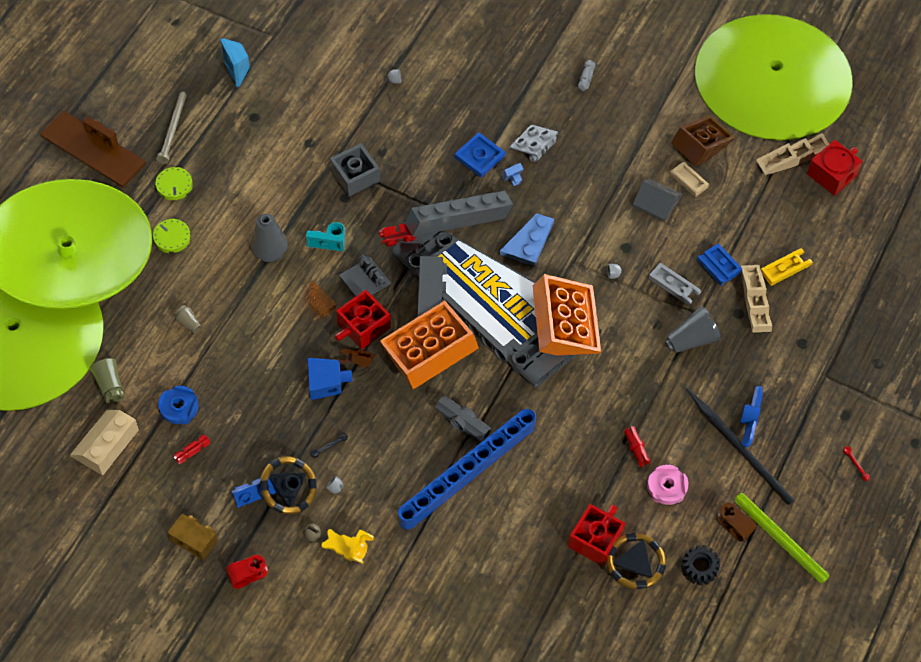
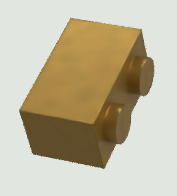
[168,514,218,561]

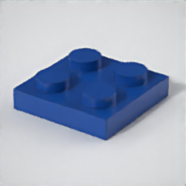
[455,132,506,178]

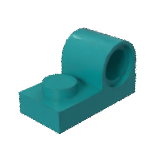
[306,222,346,252]

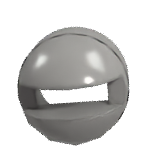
[388,69,401,84]
[607,264,622,279]
[326,476,343,493]

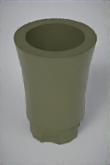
[90,358,124,404]

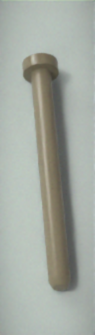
[156,92,186,164]

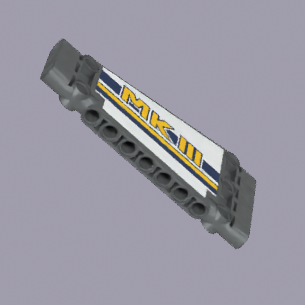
[392,231,602,388]

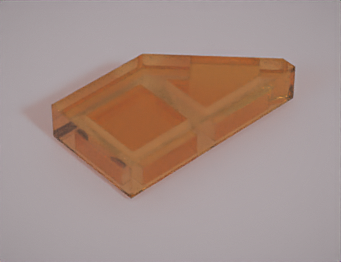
[310,282,337,318]

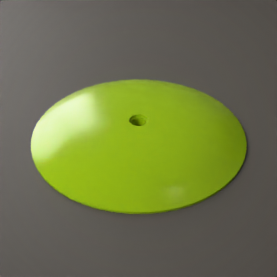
[695,14,852,140]
[0,179,152,309]
[0,290,103,411]

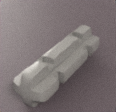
[578,60,595,91]

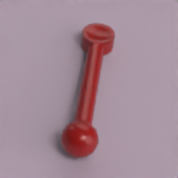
[843,446,870,481]

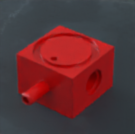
[807,140,863,196]
[335,290,391,349]
[568,504,626,567]

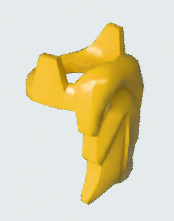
[321,529,374,564]

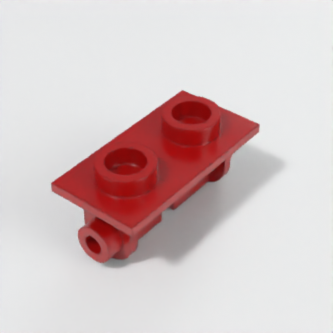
[379,223,418,247]

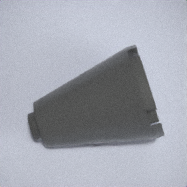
[250,214,288,262]
[665,306,721,353]

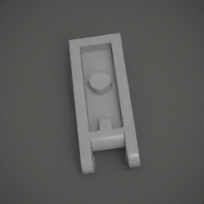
[649,263,701,305]

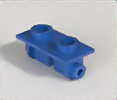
[231,478,276,508]

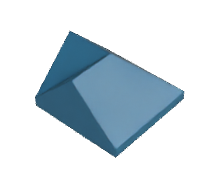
[220,38,250,87]

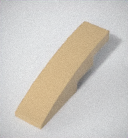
[757,133,829,175]
[741,265,772,333]

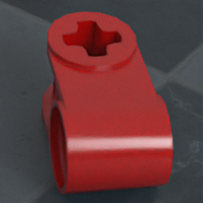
[226,555,268,589]

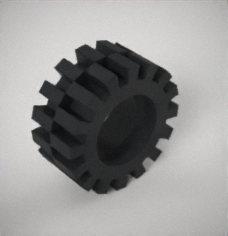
[681,545,720,586]

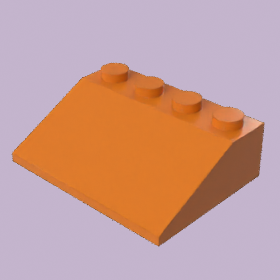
[532,274,601,355]
[380,301,479,389]

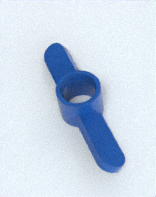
[740,386,763,448]

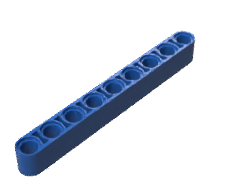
[398,409,536,529]

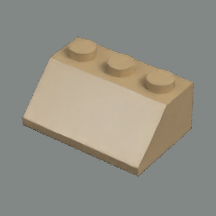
[70,410,139,476]

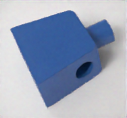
[308,358,353,400]

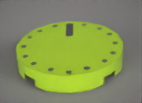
[156,167,193,201]
[153,219,190,253]

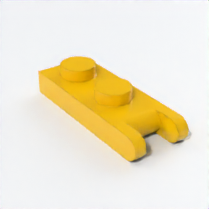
[761,248,813,286]

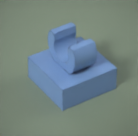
[501,163,523,186]

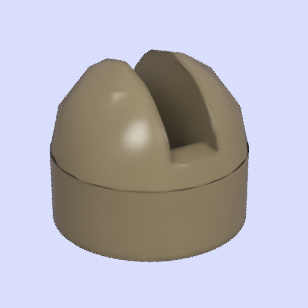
[304,523,321,541]

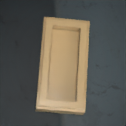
[670,161,709,197]

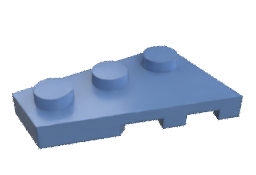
[500,214,554,266]

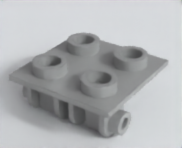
[510,125,558,162]

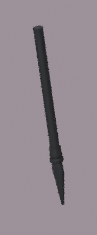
[686,388,794,505]

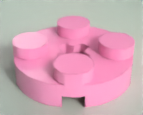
[647,465,688,505]

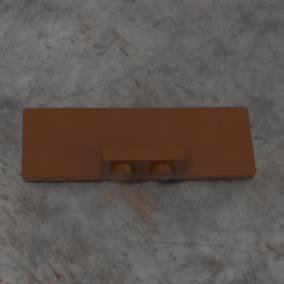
[40,111,146,187]

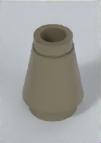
[174,305,202,333]

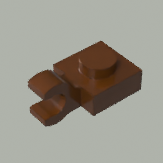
[339,348,375,368]

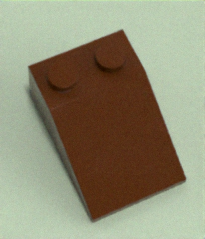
[671,115,735,166]

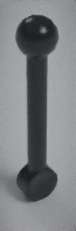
[311,433,348,458]

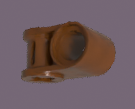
[717,503,757,542]

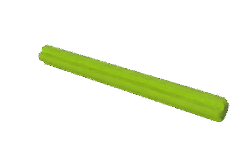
[735,493,829,583]

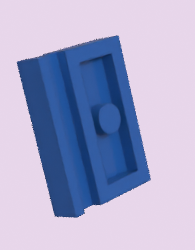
[697,243,742,286]

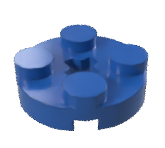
[158,386,199,424]

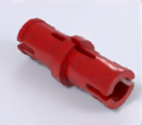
[624,427,651,467]

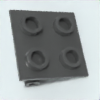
[339,255,391,297]

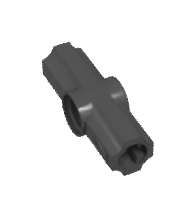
[435,395,492,443]

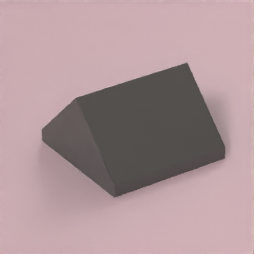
[633,179,682,222]

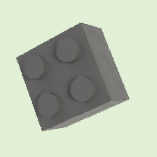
[330,143,380,196]

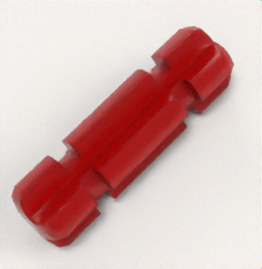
[173,435,210,464]

